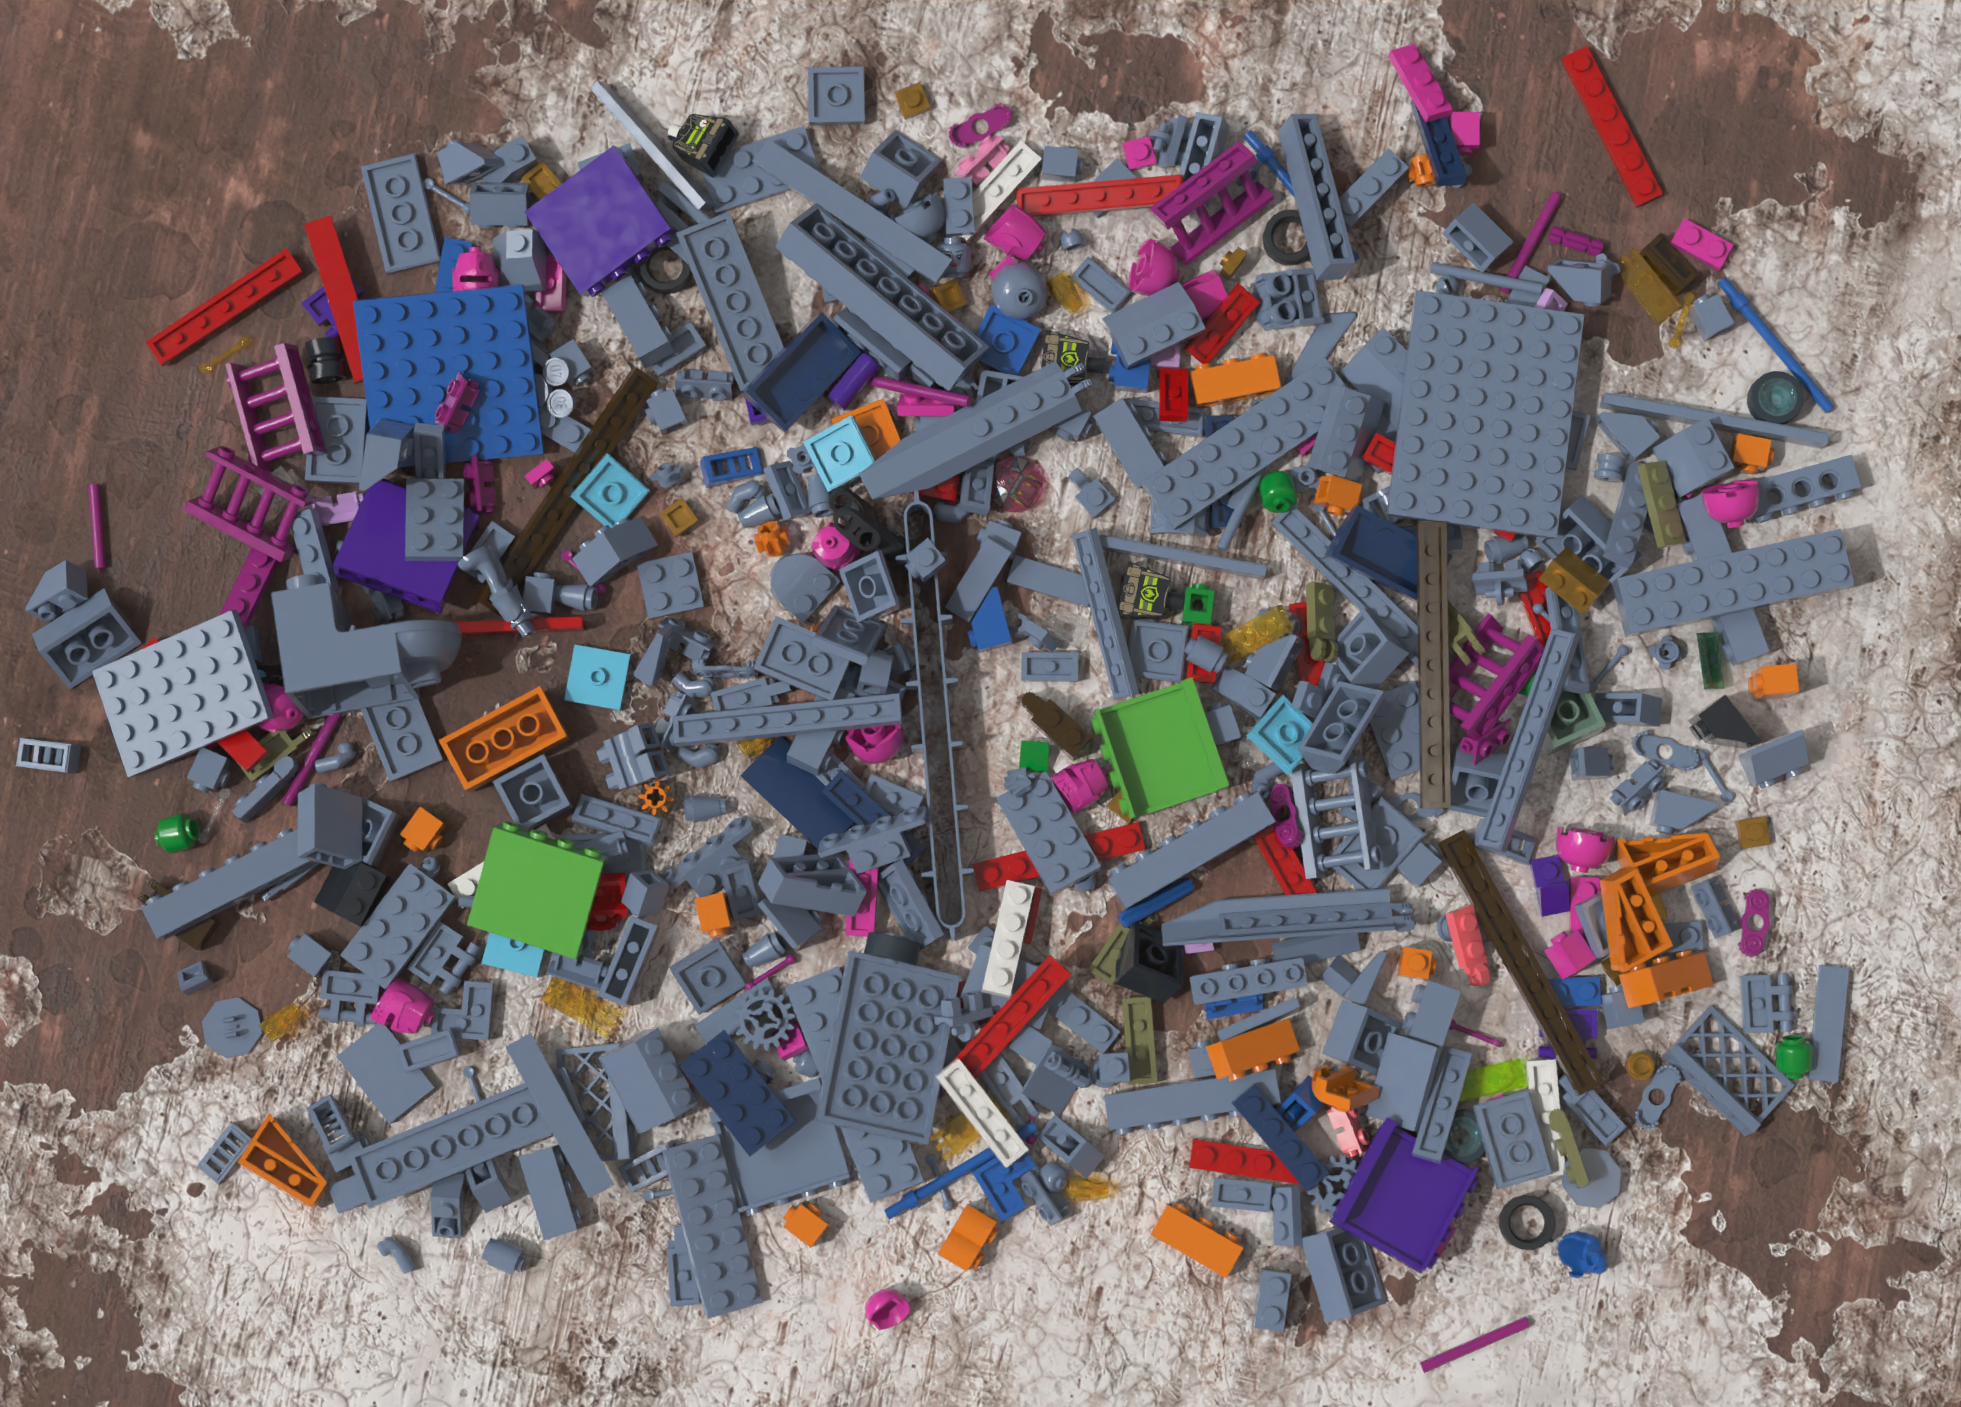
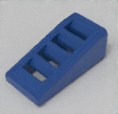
[700,447,764,488]

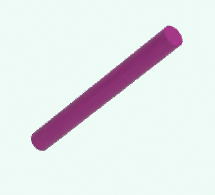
[1500,192,1562,294]
[870,376,973,407]
[282,713,343,807]
[1419,1317,1530,1373]

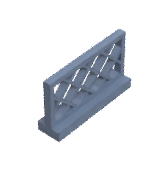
[1661,1005,1795,1136]
[556,1043,637,1165]

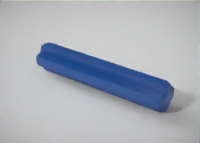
[1118,877,1195,928]

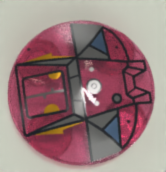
[991,456,1043,513]

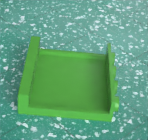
[1090,677,1229,820]
[467,821,609,959]

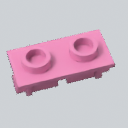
[954,135,1010,187]

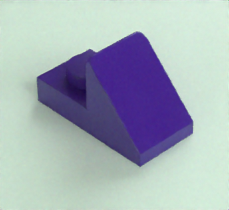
[1530,855,1570,917]

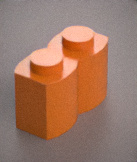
[938,1203,999,1272]

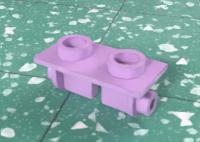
[307,491,364,526]

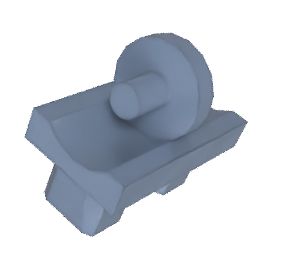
[1148,114,1192,169]
[1472,560,1528,606]
[934,991,993,1042]

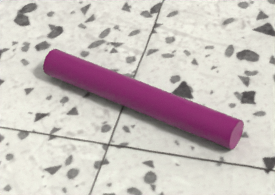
[88,484,106,569]

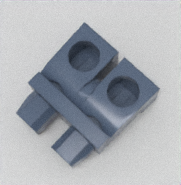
[597,723,670,790]

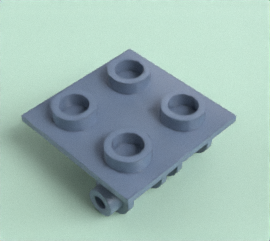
[1020,1043,1093,1116]

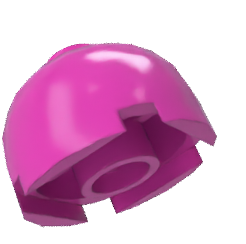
[1128,238,1180,296]
[1702,480,1760,528]
[846,724,904,764]
[1556,826,1614,873]

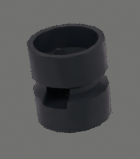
[305,337,347,384]

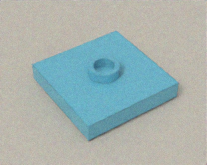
[803,415,876,492]
[570,453,650,528]
[564,645,631,711]
[1246,695,1313,775]
[482,932,545,978]

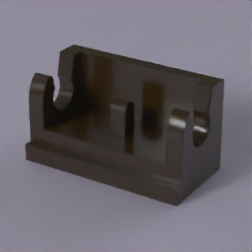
[1638,232,1700,296]

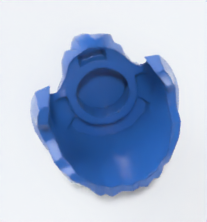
[1557,1231,1609,1278]

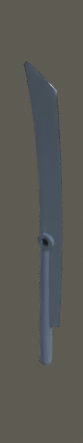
[1216,312,1358,552]

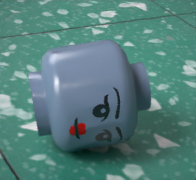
[935,237,971,278]

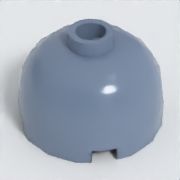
[888,192,945,243]
[991,262,1048,320]

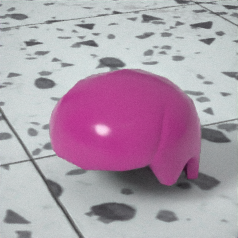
[864,1289,911,1330]

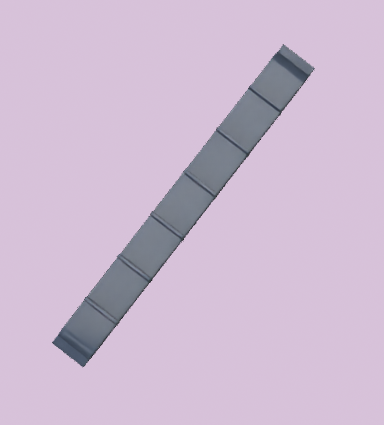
[896,490,974,941]

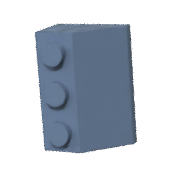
[1102,282,1206,370]
[833,307,913,381]
[1339,327,1407,428]
[1307,385,1385,483]
[359,419,415,491]
[1534,495,1642,594]
[32,588,141,689]
[1297,681,1386,774]
[599,1028,698,1134]
[1302,1227,1386,1322]

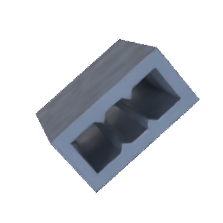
[298,783,362,869]

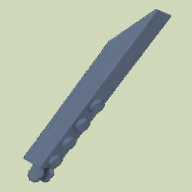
[859,361,1094,500]
[1162,888,1416,946]

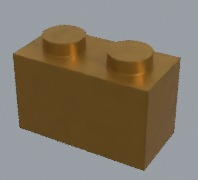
[1539,547,1611,615]

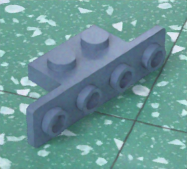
[818,806,928,874]
[660,815,755,897]
[1190,958,1308,1005]

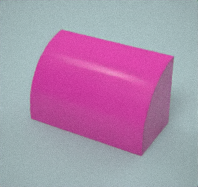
[1181,269,1227,320]

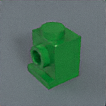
[1181,583,1215,626]

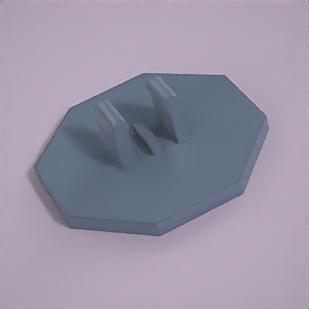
[202,997,263,1058]
[1562,1148,1621,1208]

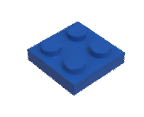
[975,304,1041,376]

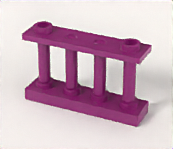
[1150,141,1275,265]
[225,343,326,473]
[184,446,317,562]
[1449,613,1545,740]

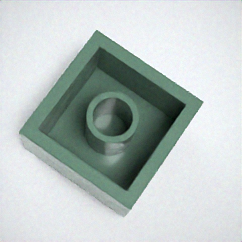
[1524,690,1606,756]

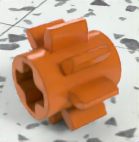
[1407,154,1436,187]
[754,522,790,557]
[638,780,675,816]

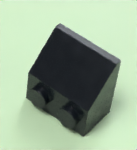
[1688,695,1760,749]
[314,861,392,927]
[1115,921,1184,1004]

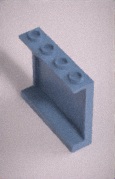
[709,1078,851,1216]

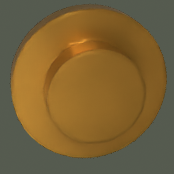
[1626,1052,1655,1080]

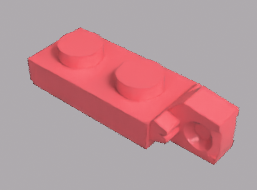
[1446,905,1490,986]

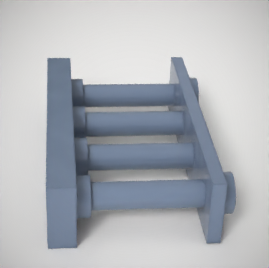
[1291,755,1382,879]

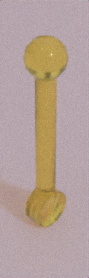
[1668,292,1695,349]
[199,336,251,374]

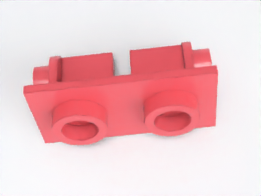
[1326,1104,1370,1158]

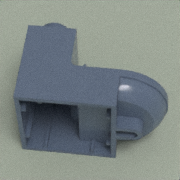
[271,574,463,719]

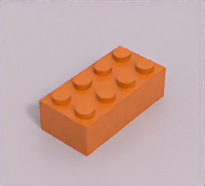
[439,686,570,793]

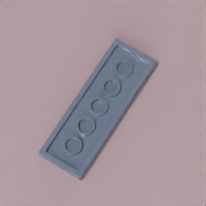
[676,212,784,391]
[662,1135,763,1319]

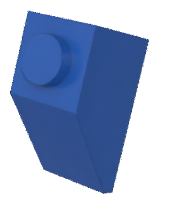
[967,587,1012,653]
[1275,1075,1323,1132]

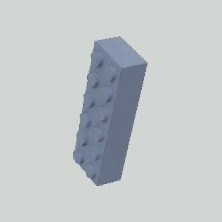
[1107,791,1276,910]

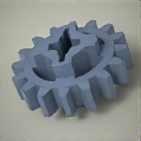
[733,988,796,1051]
[1306,1156,1356,1217]

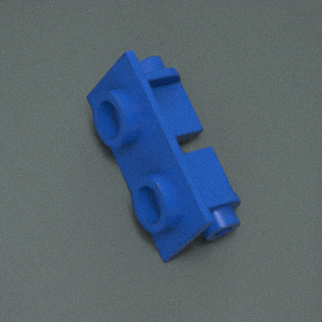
[1204,994,1264,1020]

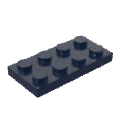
[679,1030,796,1157]

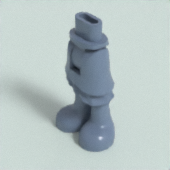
[457,545,536,638]

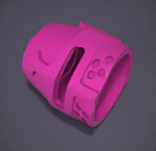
[983,204,1046,260]
[452,247,499,291]
[811,522,861,571]
[257,683,304,733]
[1050,759,1109,814]
[370,978,435,1034]

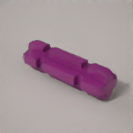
[1548,226,1604,256]

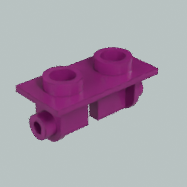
[435,372,480,434]
[463,455,497,514]
[1460,718,1512,765]

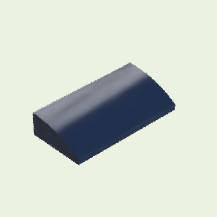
[740,312,861,432]
[1325,505,1453,603]
[740,736,855,849]

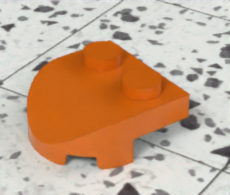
[1312,1065,1380,1112]

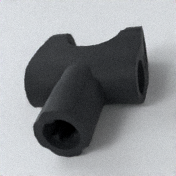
[829,487,904,561]

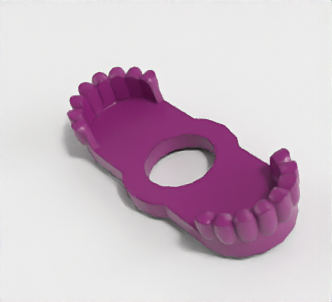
[949,103,1012,147]
[1269,784,1304,849]
[1738,889,1770,957]

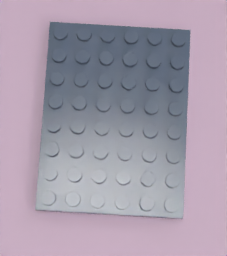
[1386,290,1584,539]

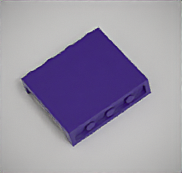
[525,145,677,297]
[333,479,480,614]
[1329,1117,1479,1274]

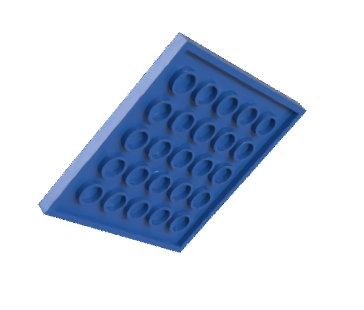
[353,284,545,467]

